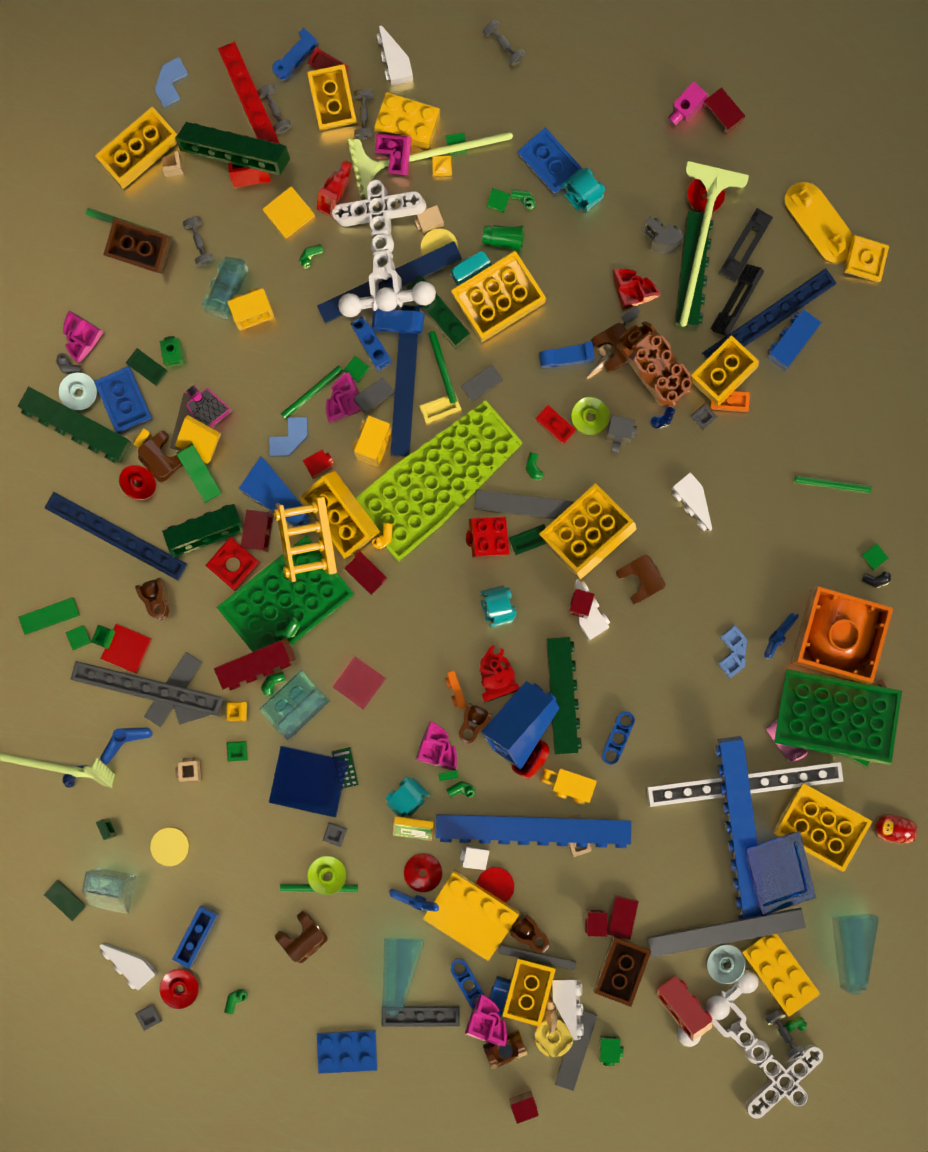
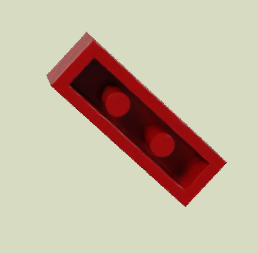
[656,976,712,1042]

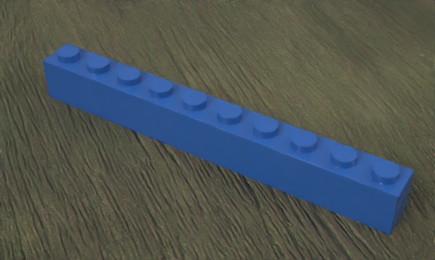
[715,736,767,919]
[436,814,631,848]

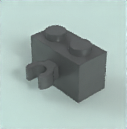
[605,415,637,454]

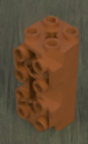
[617,321,692,407]

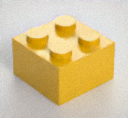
[227,288,275,330]

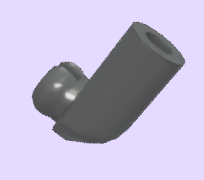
[56,353,82,374]

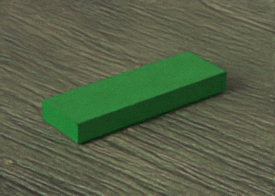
[176,444,222,503]
[18,597,80,635]

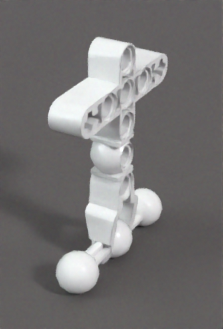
[332,180,436,317]
[677,969,823,1119]

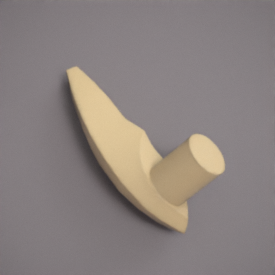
[586,346,614,379]
[545,997,557,1034]

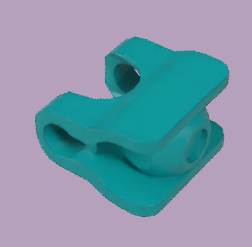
[450,251,492,286]

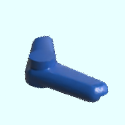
[764,613,799,659]
[100,728,152,765]
[389,889,439,912]

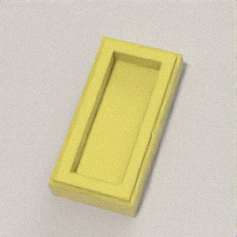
[419,394,462,424]

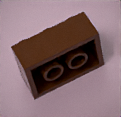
[103,218,173,273]
[593,936,651,1007]

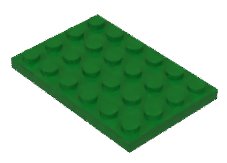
[216,535,355,652]
[774,669,902,765]

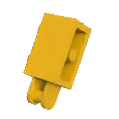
[539,768,597,805]

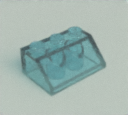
[202,256,248,320]
[259,670,330,741]

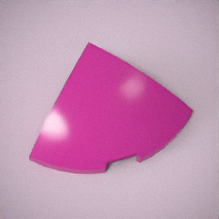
[63,311,104,362]
[326,372,361,423]
[416,722,457,770]
[465,995,507,1046]

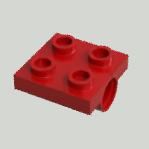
[466,517,510,557]

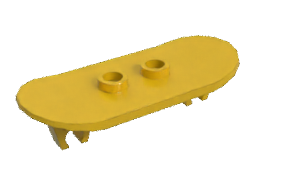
[785,182,853,263]

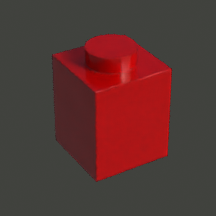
[303,449,334,479]

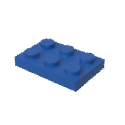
[517,127,583,195]
[94,366,152,434]
[317,1030,377,1074]

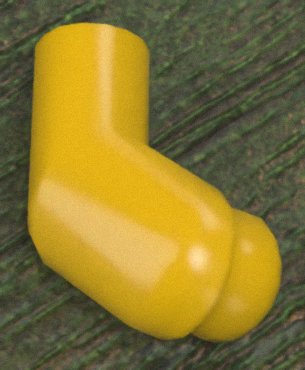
[372,523,393,549]

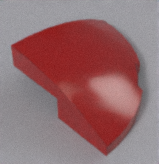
[613,269,661,309]

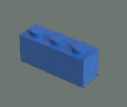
[767,309,822,371]
[172,905,219,968]

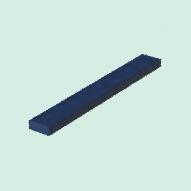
[317,241,462,324]
[702,268,837,360]
[390,305,420,457]
[44,491,188,581]

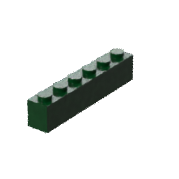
[176,122,290,176]
[674,211,713,329]
[18,386,132,463]
[546,637,582,755]

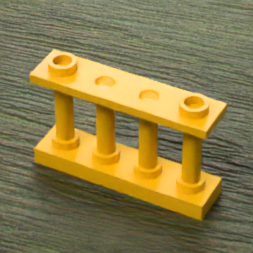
[273,495,337,582]

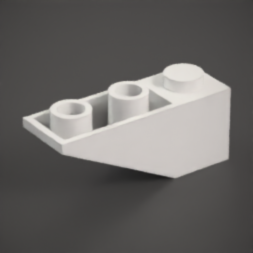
[376,26,413,86]
[671,472,712,532]
[575,579,610,641]
[460,845,489,870]
[99,943,158,991]
[552,979,584,1040]

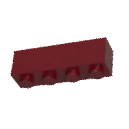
[214,638,296,691]

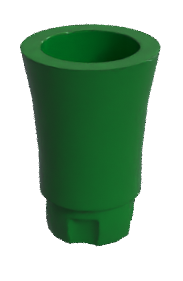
[482,225,524,252]

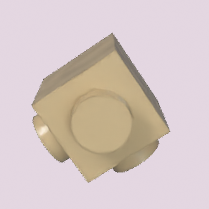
[175,757,201,782]

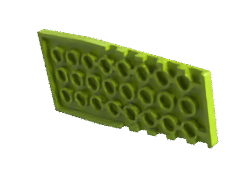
[356,401,522,562]

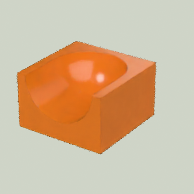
[790,586,893,684]

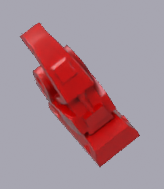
[316,160,353,218]
[480,645,520,703]

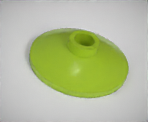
[571,397,610,435]
[307,856,346,895]

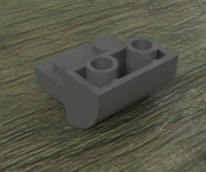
[642,216,683,254]

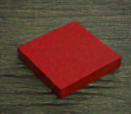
[100,624,152,674]

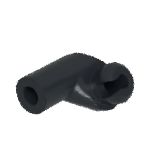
[862,571,891,588]

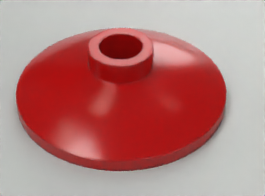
[687,179,725,213]
[119,465,156,500]
[404,853,442,892]
[159,969,199,1009]

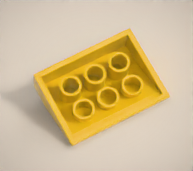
[451,251,546,343]
[539,483,637,580]
[773,783,873,872]
[423,870,519,961]

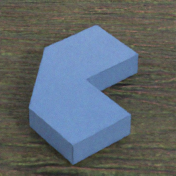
[155,57,188,108]
[269,417,308,457]
[717,625,747,679]

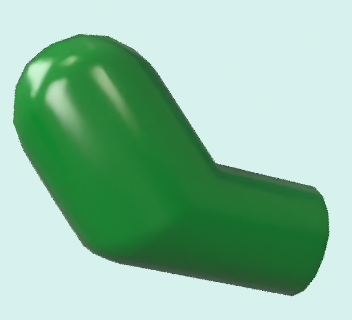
[299,244,323,268]

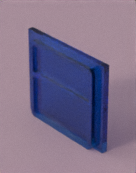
[269,746,348,818]
[745,831,816,916]

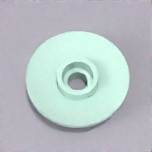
[59,373,97,411]
[707,945,745,984]

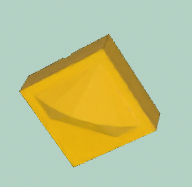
[432,156,452,177]
[133,428,152,449]
[226,702,247,721]

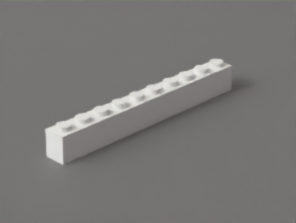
[646,762,843,807]

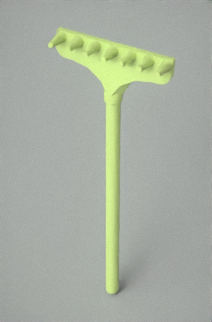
[348,132,513,200]
[680,161,749,327]
[0,753,115,789]

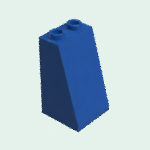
[239,456,310,527]
[481,681,559,769]

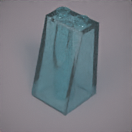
[82,868,136,914]
[832,913,878,995]
[382,938,424,1015]

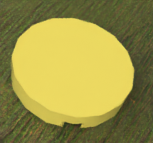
[421,228,458,256]
[150,827,190,866]
[535,1018,574,1057]

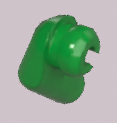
[511,189,536,209]
[525,452,544,480]
[275,617,300,641]
[261,672,286,696]
[446,781,476,798]
[224,989,248,1014]
[778,1017,807,1036]

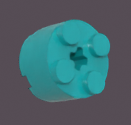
[561,167,606,213]
[480,585,517,628]
[385,777,430,817]

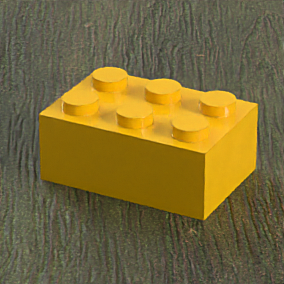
[307,64,357,131]
[374,92,440,150]
[691,335,759,407]
[352,415,392,468]
[502,957,556,1027]

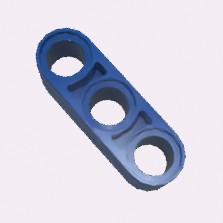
[371,309,425,334]
[601,712,635,765]
[450,958,486,1009]

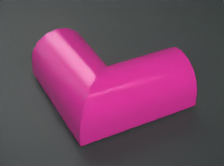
[375,133,412,175]

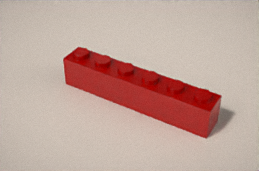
[218,41,280,144]

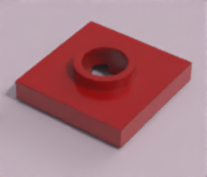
[205,537,259,591]

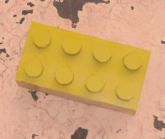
[95,107,177,189]
[299,471,380,559]
[740,934,820,1017]

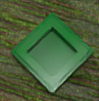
[446,133,467,155]
[486,188,510,213]
[343,356,370,383]
[861,544,889,570]
[65,625,91,650]
[91,625,116,649]
[227,741,248,762]
[438,770,459,781]

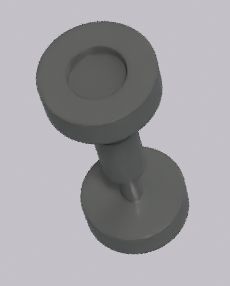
[483,19,526,66]
[257,84,292,134]
[354,89,373,139]
[183,216,215,266]
[766,1010,806,1061]

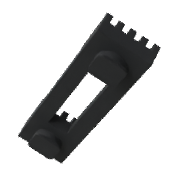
[719,208,773,283]
[710,264,764,336]

